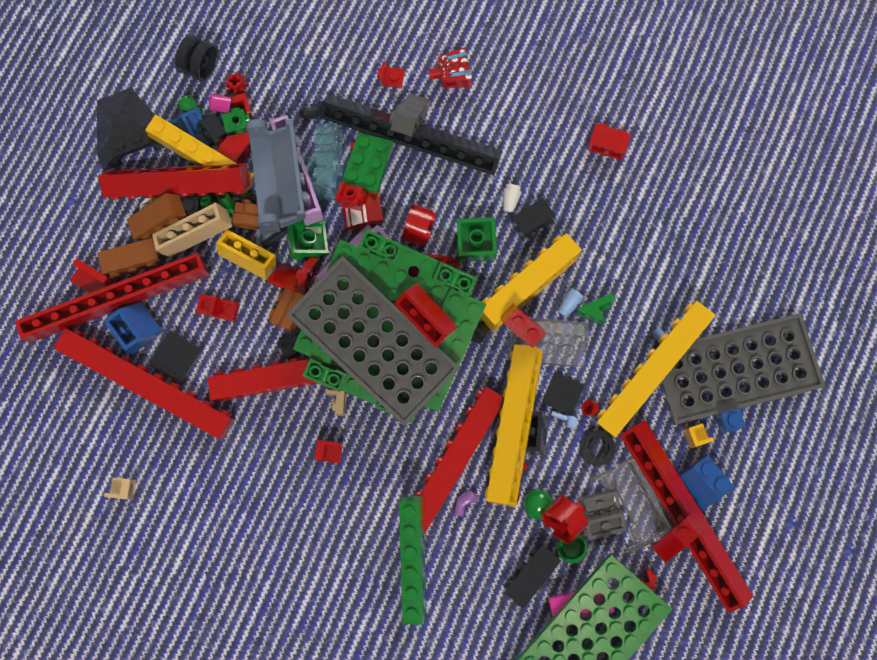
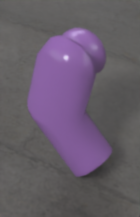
[454,491,478,517]

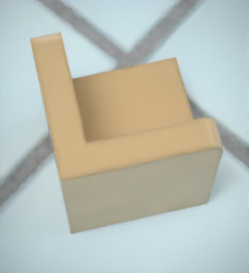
[104,478,137,500]

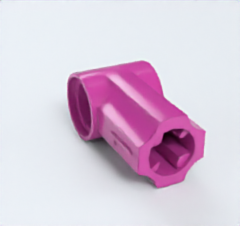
[209,93,231,113]

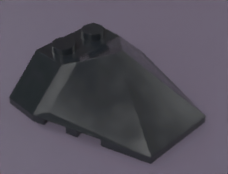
[97,87,166,171]

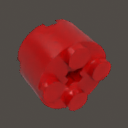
[400,204,437,246]
[541,494,589,543]

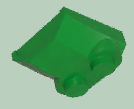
[287,220,330,261]

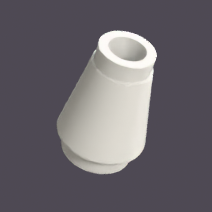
[503,184,522,213]

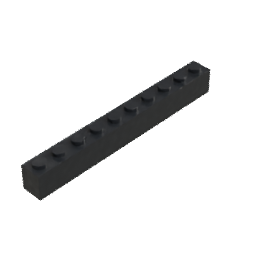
[320,94,503,176]

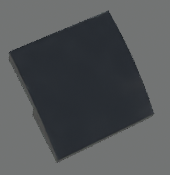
[149,330,203,384]

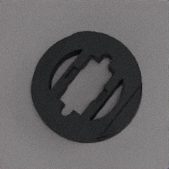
[579,430,615,466]

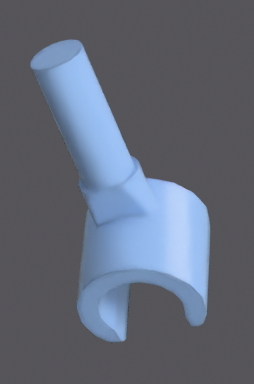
[551,411,577,429]

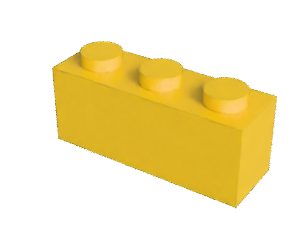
[216,229,276,280]

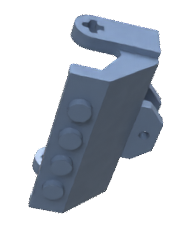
[246,119,307,234]

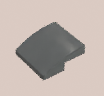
[577,489,627,540]

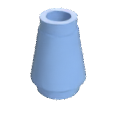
[558,288,584,317]

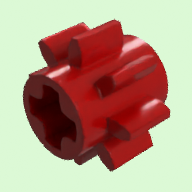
[224,72,249,95]

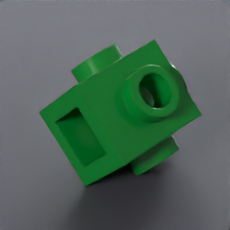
[221,108,251,135]

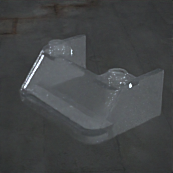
[590,457,675,553]

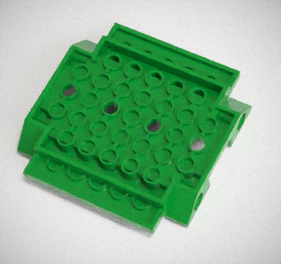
[293,229,486,423]

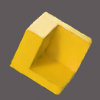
[683,423,714,448]

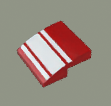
[342,191,383,230]

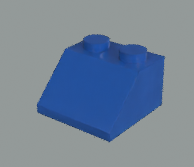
[679,455,734,511]

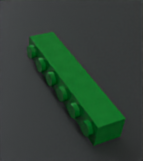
[399,496,427,625]

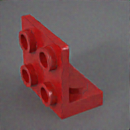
[268,256,319,294]

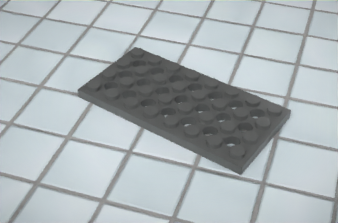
[286,256,460,426]
[655,313,826,425]

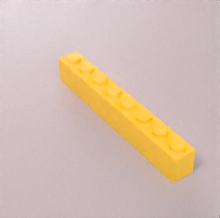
[596,301,716,438]
[485,344,543,507]

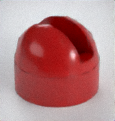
[582,400,599,416]

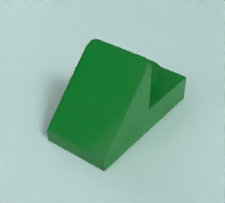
[575,293,616,325]

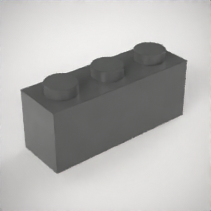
[389,94,430,136]

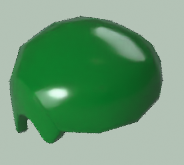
[523,488,554,521]
[557,535,588,564]

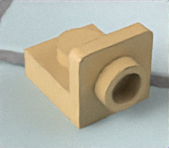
[325,389,347,416]

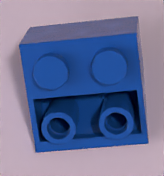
[103,302,164,355]

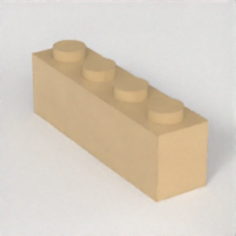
[152,203,233,257]

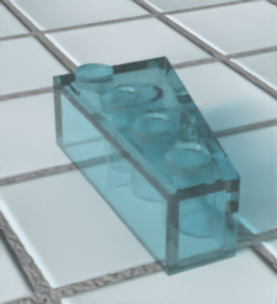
[313,123,343,201]

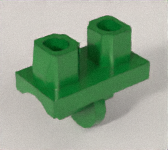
[200,193,237,216]

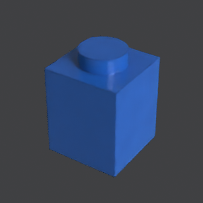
[715,408,746,434]

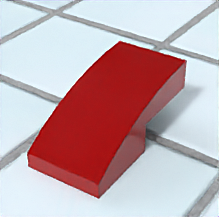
[195,294,240,322]

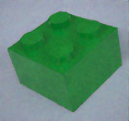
[457,217,497,262]

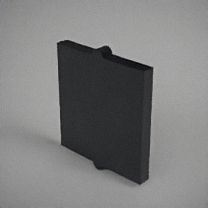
[542,372,585,415]

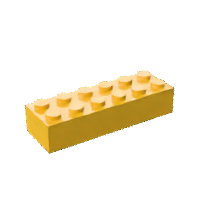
[480,233,582,332]

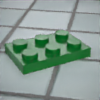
[342,132,394,194]

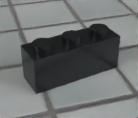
[503,544,561,609]

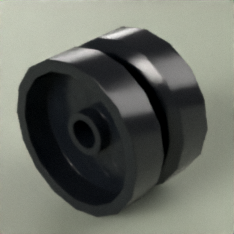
[175,34,218,82]

